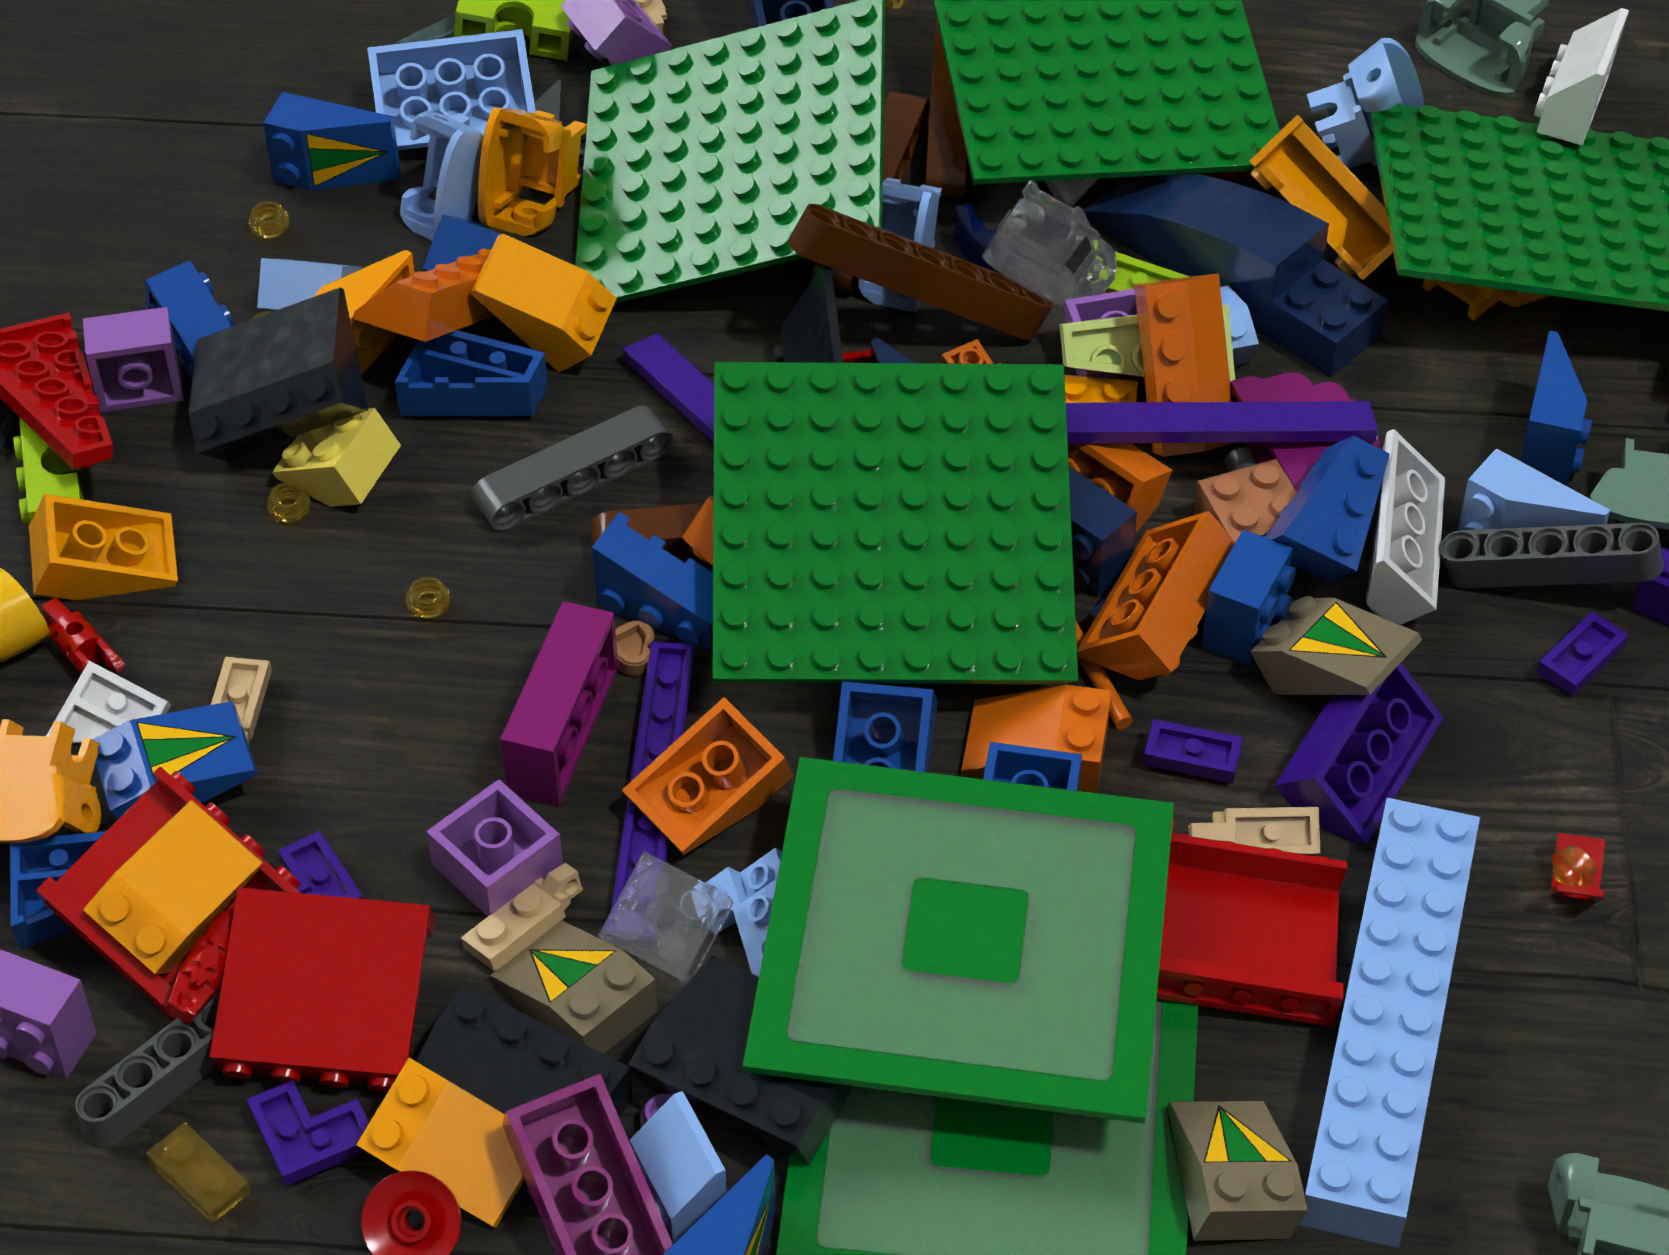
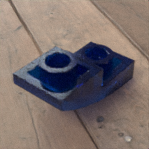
[955,204,1013,276]

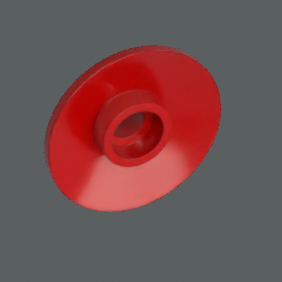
[361,1170,462,1255]

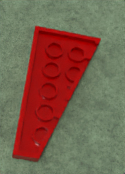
[0,312,113,469]

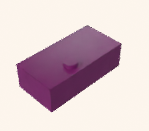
[500,601,618,807]
[502,1074,673,1255]

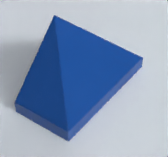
[422,214,500,272]

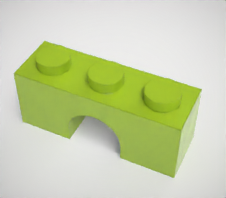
[454,0,574,61]
[13,418,84,525]

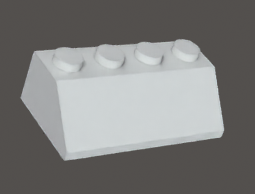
[1534,8,1629,146]
[1366,429,1445,625]

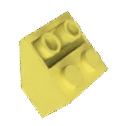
[272,408,401,507]

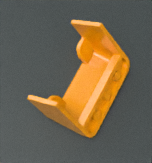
[1249,115,1393,280]

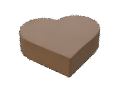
[615,621,654,676]

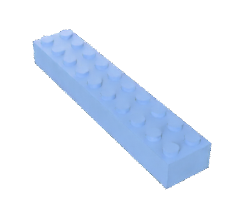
[1299,798,1480,1248]

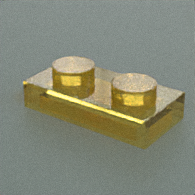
[146,1122,251,1224]

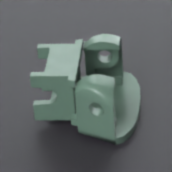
[1415,0,1549,99]
[1589,438,1669,529]
[1546,1153,1669,1255]

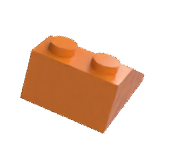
[961,684,1112,793]
[622,697,794,855]

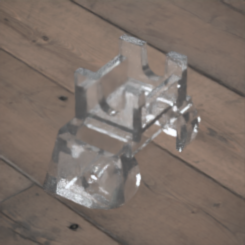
[982,180,1116,308]

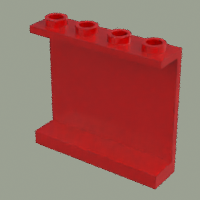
[36,766,301,1021]
[1157,833,1347,1027]
[210,888,435,1093]

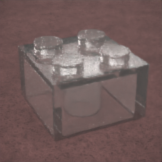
[598,851,734,985]

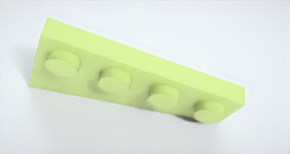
[1059,304,1235,381]

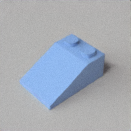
[1457,448,1610,531]

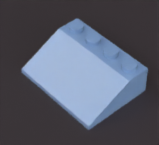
[367,29,536,150]

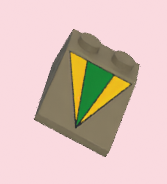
[1250,596,1422,695]
[490,920,658,1054]
[1167,1101,1308,1241]

